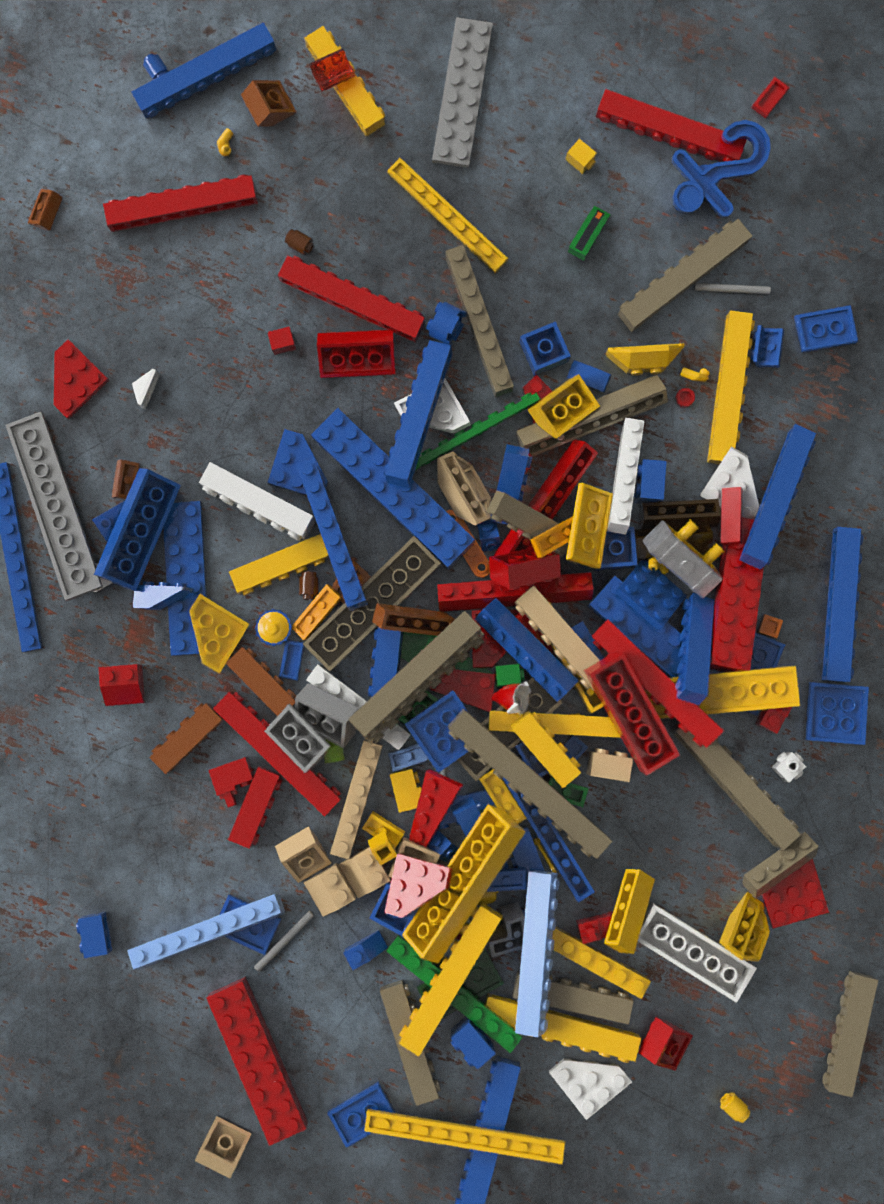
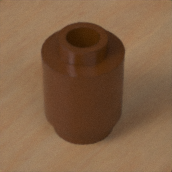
[285,229,314,255]
[299,571,319,600]

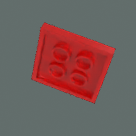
[762,859,829,929]

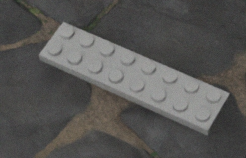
[432,17,493,168]

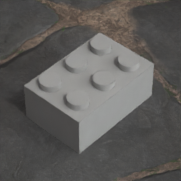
[295,683,358,748]

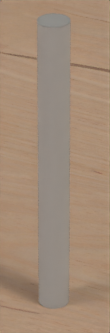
[694,283,771,294]
[254,910,315,972]

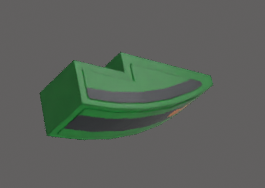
[568,206,611,261]

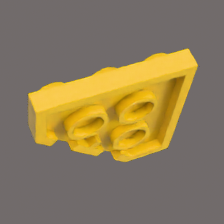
[189,594,249,674]

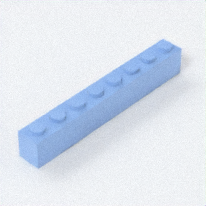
[515,870,559,1037]
[127,894,286,969]

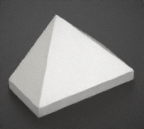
[132,369,160,409]

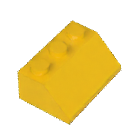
[528,374,600,439]

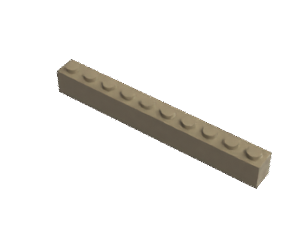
[448,708,612,859]

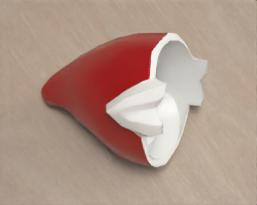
[491,681,531,715]

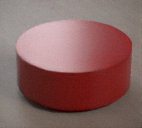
[675,388,695,408]

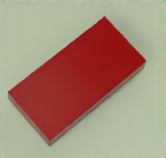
[751,77,790,118]

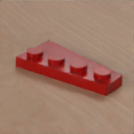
[430,670,495,712]
[409,769,464,848]

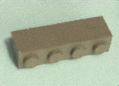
[743,832,819,899]

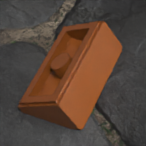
[28,189,62,231]
[112,459,140,500]

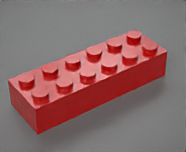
[583,650,680,776]

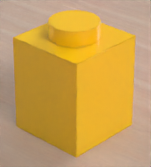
[566,139,596,174]
[368,831,397,866]

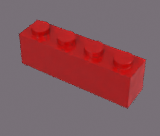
[228,766,283,849]

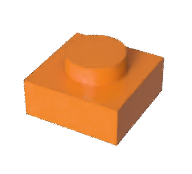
[757,614,783,639]

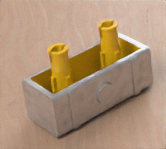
[643,520,725,598]

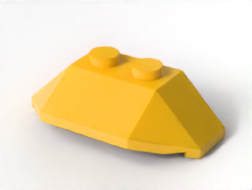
[606,343,684,376]
[719,892,770,962]

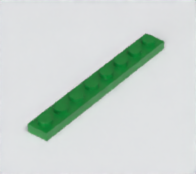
[415,392,540,471]
[387,935,523,1053]

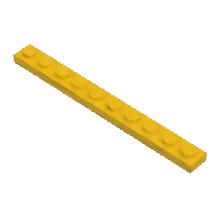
[365,1109,565,1164]

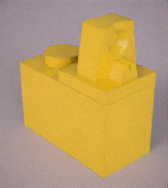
[390,768,422,813]

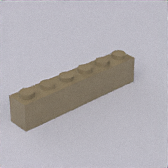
[486,491,578,565]
[823,970,878,1097]
[512,971,634,1025]
[380,979,441,1106]

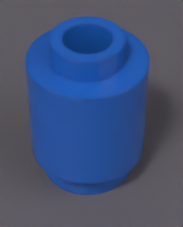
[143,54,169,80]

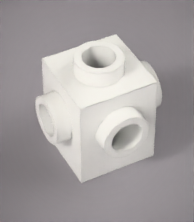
[771,752,806,783]

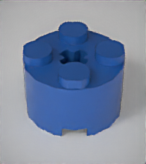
[426,302,467,346]

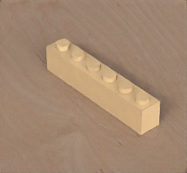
[515,586,600,690]
[330,740,383,859]

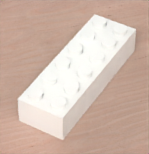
[199,462,316,541]
[638,902,757,1003]

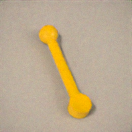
[533,838,557,873]

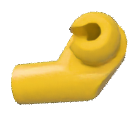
[217,128,234,156]
[681,367,710,382]
[648,557,669,574]

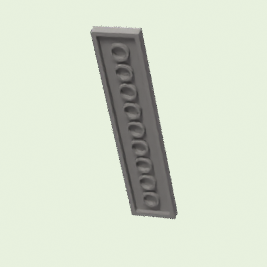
[5,412,103,601]

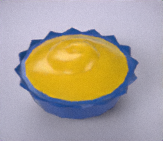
[255,609,292,646]

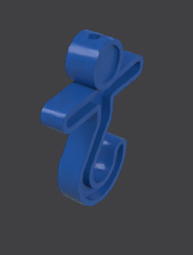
[672,120,771,218]

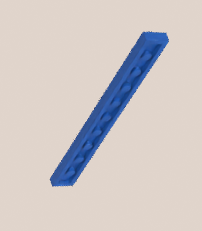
[0,462,43,652]

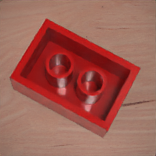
[489,548,561,590]

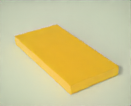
[566,483,613,569]

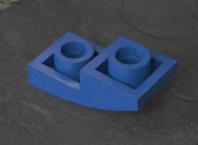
[567,360,611,393]

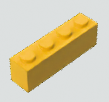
[511,710,581,788]
[604,869,655,954]

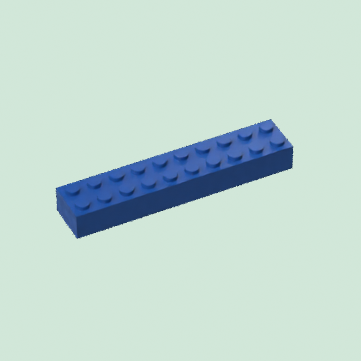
[311,408,475,570]

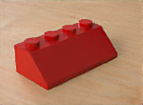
[317,330,395,378]

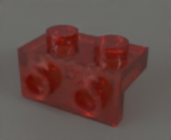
[309,49,356,92]

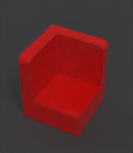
[268,327,296,355]

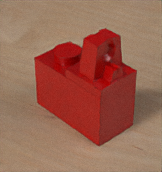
[755,707,792,734]
[208,756,254,808]
[576,911,613,944]

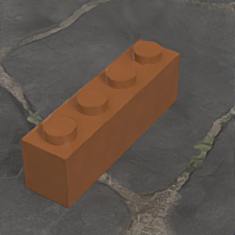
[372,603,455,636]
[226,647,297,716]
[149,703,224,774]

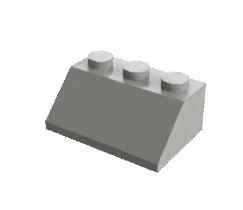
[265,704,331,773]

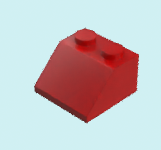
[98,664,145,706]
[638,1017,693,1071]

